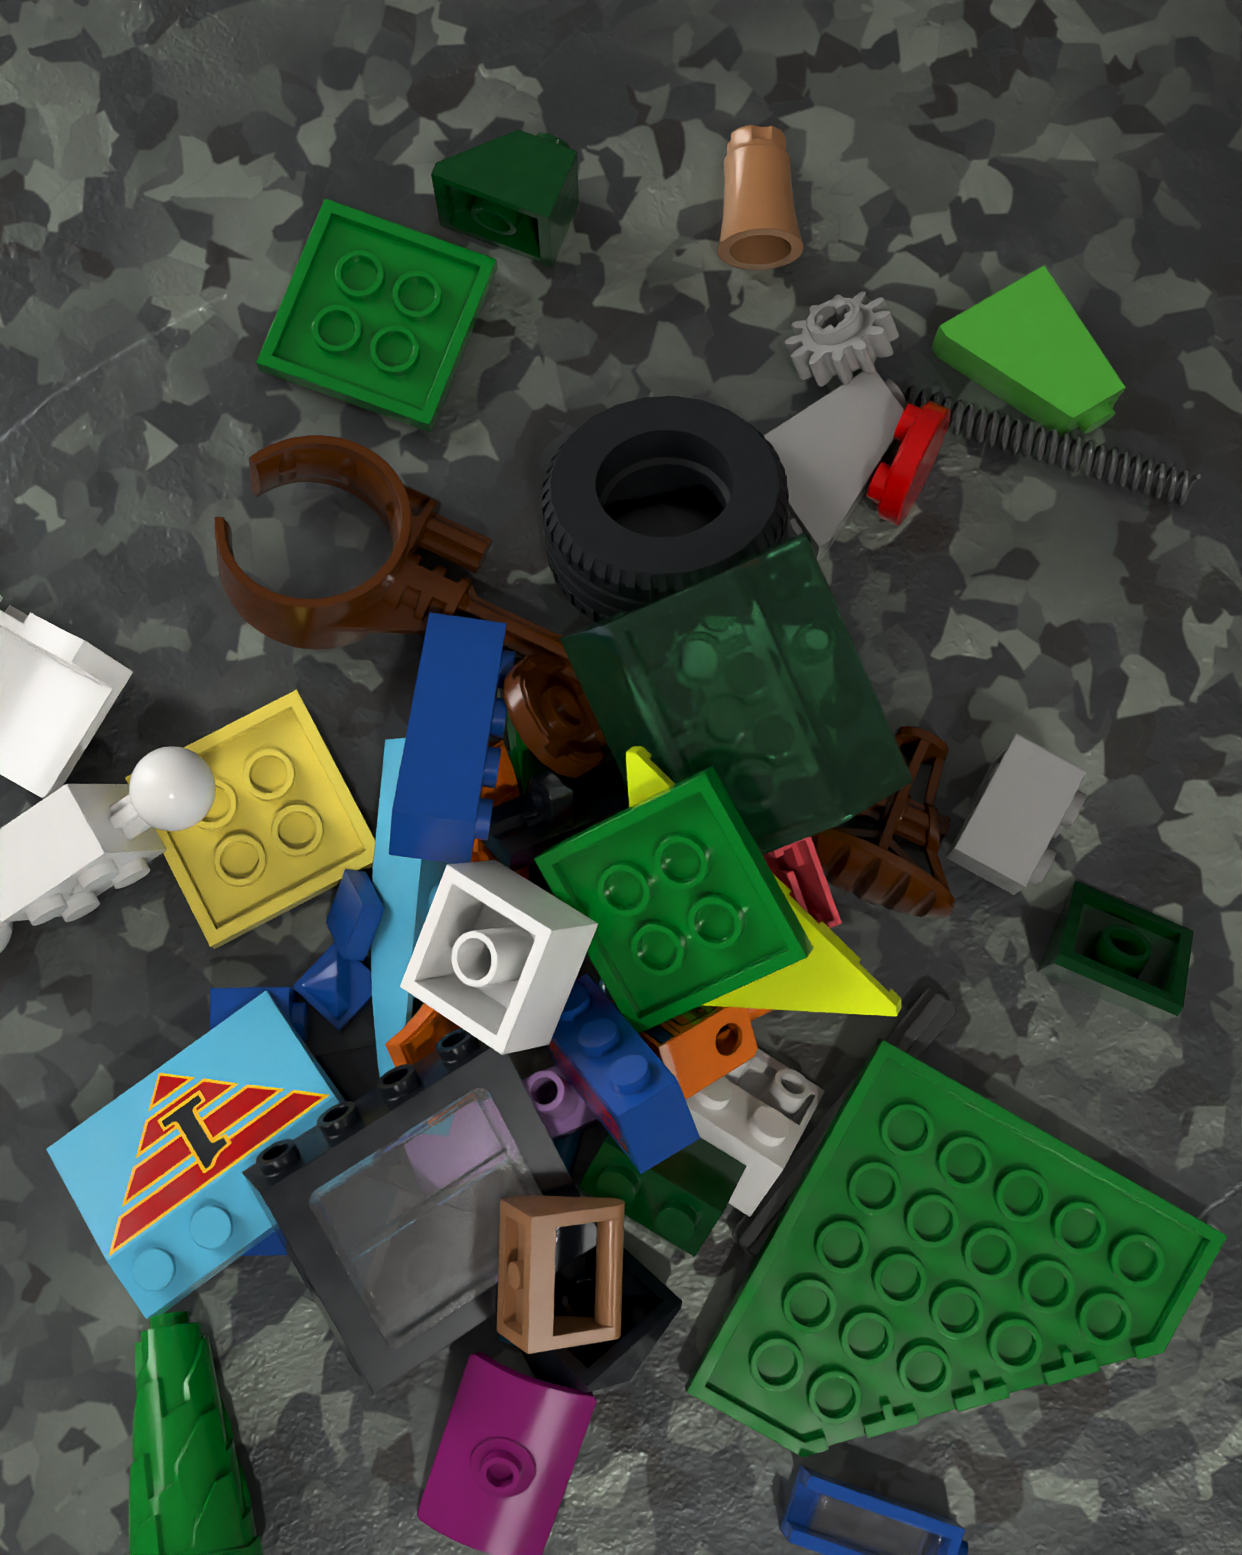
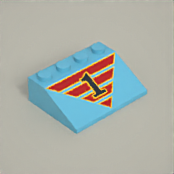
[46,991,382,1319]

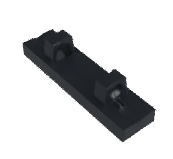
[481,728,727,871]

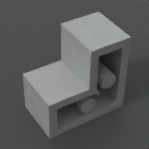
[945,734,1087,895]

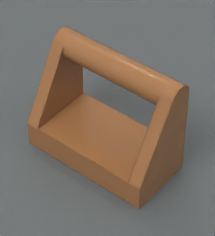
[497,1195,625,1354]

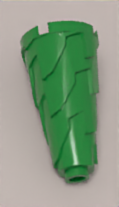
[128,1311,264,1555]

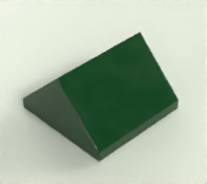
[1037,880,1194,1023]

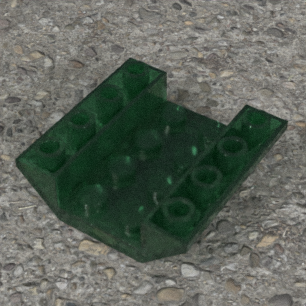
[560,532,913,855]

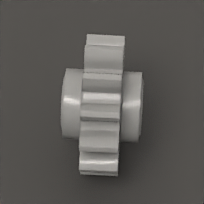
[785,291,899,387]

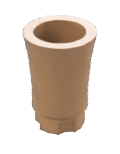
[717,125,804,270]

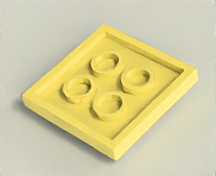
[125,690,375,949]

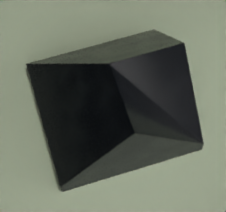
[518,1222,683,1393]

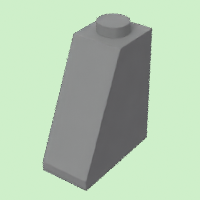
[764,370,907,564]

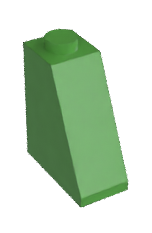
[931,265,1126,437]

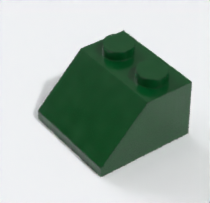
[431,129,579,267]
[577,1134,746,1259]

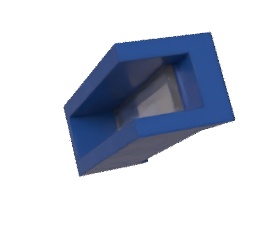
[780,1465,968,1555]

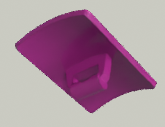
[417,1352,597,1555]

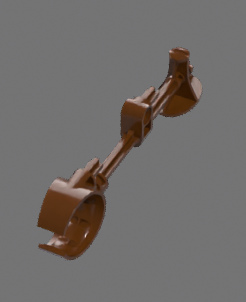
[214,435,956,919]

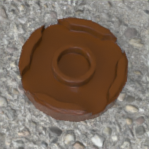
[503,653,609,778]

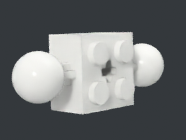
[0,746,216,953]

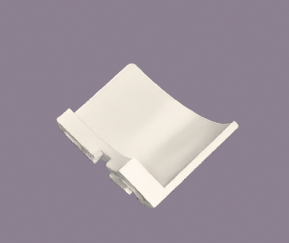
[0,595,133,799]

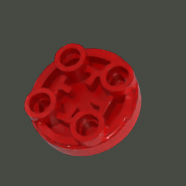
[867,401,951,526]

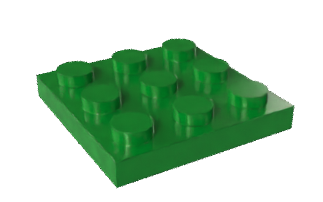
[256,198,498,433]
[534,766,814,1034]

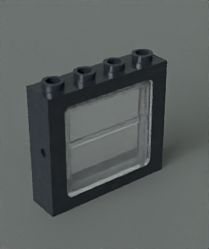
[242,1028,597,1395]

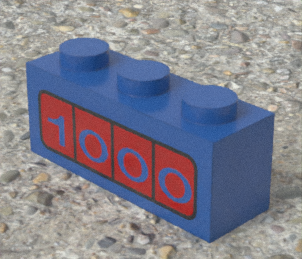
[546,974,700,1174]

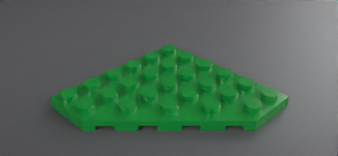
[685,1038,1227,1457]

